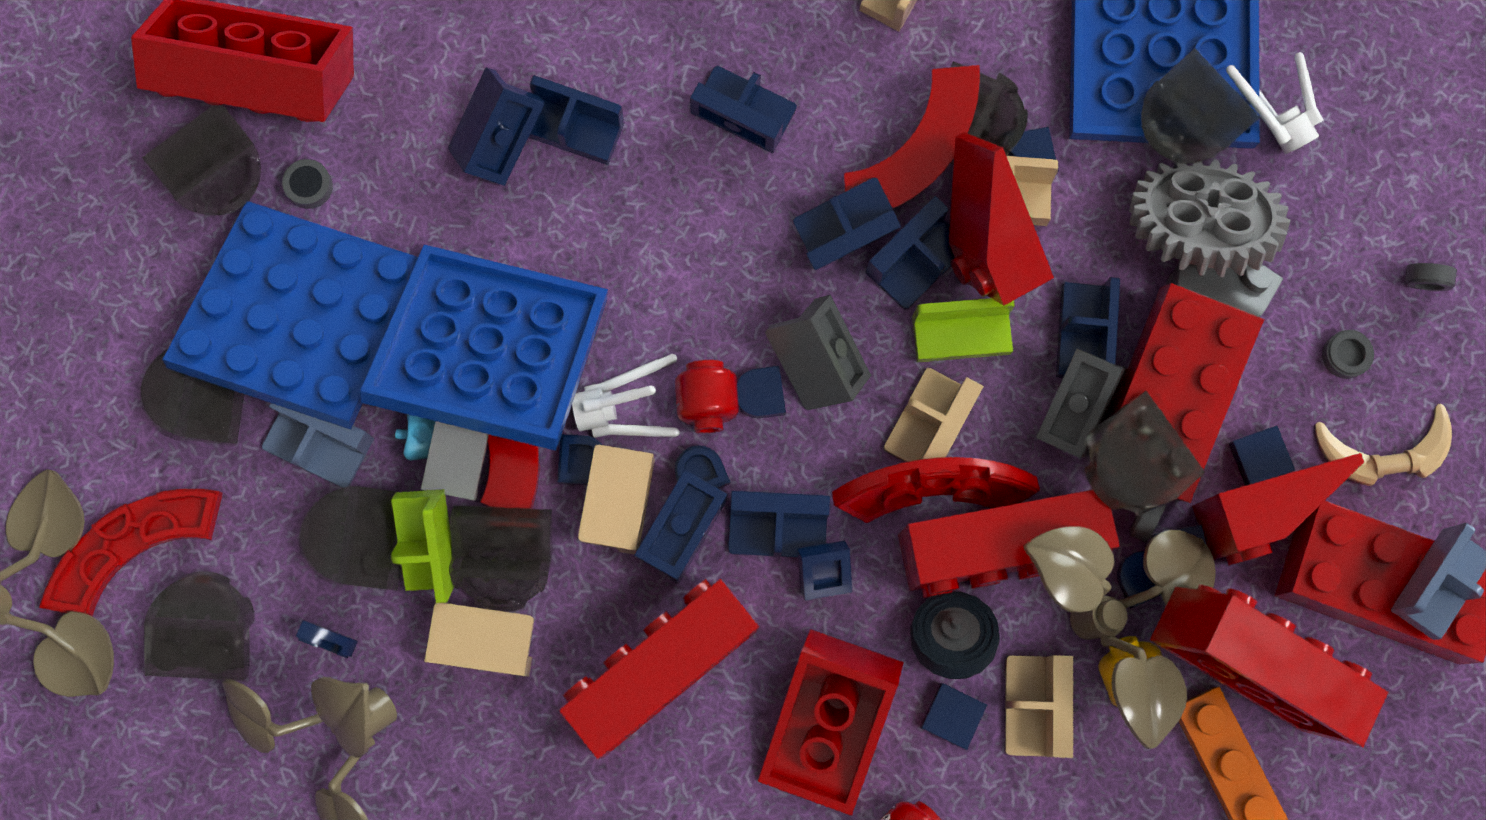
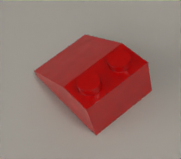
[949,132,1054,306]
[1192,453,1364,566]
[758,629,904,816]

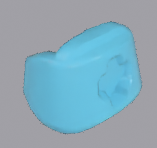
[395,414,435,461]

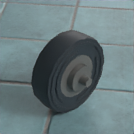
[910,591,1000,679]

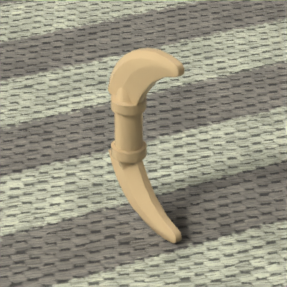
[1315,404,1452,486]

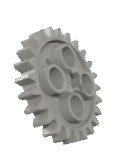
[1129,157,1290,277]

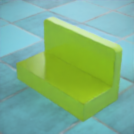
[912,298,1015,362]

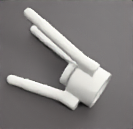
[1226,52,1323,154]
[572,354,680,438]

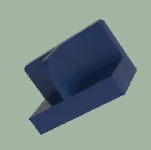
[690,66,797,154]
[448,67,545,186]
[528,75,624,165]
[793,178,902,270]
[865,196,955,310]
[1056,277,1120,378]
[634,470,728,584]
[728,491,830,558]

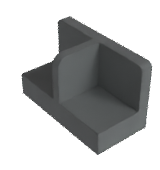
[765,295,871,410]
[1036,349,1129,459]

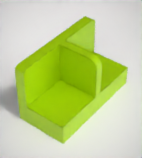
[391,489,458,603]

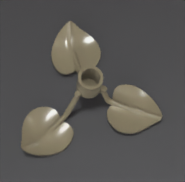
[0,469,114,697]
[1023,526,1215,749]
[222,677,397,820]

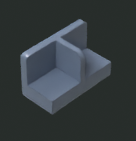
[262,403,374,489]
[1390,523,1486,640]

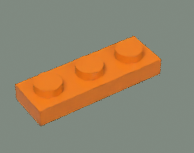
[1179,686,1288,820]

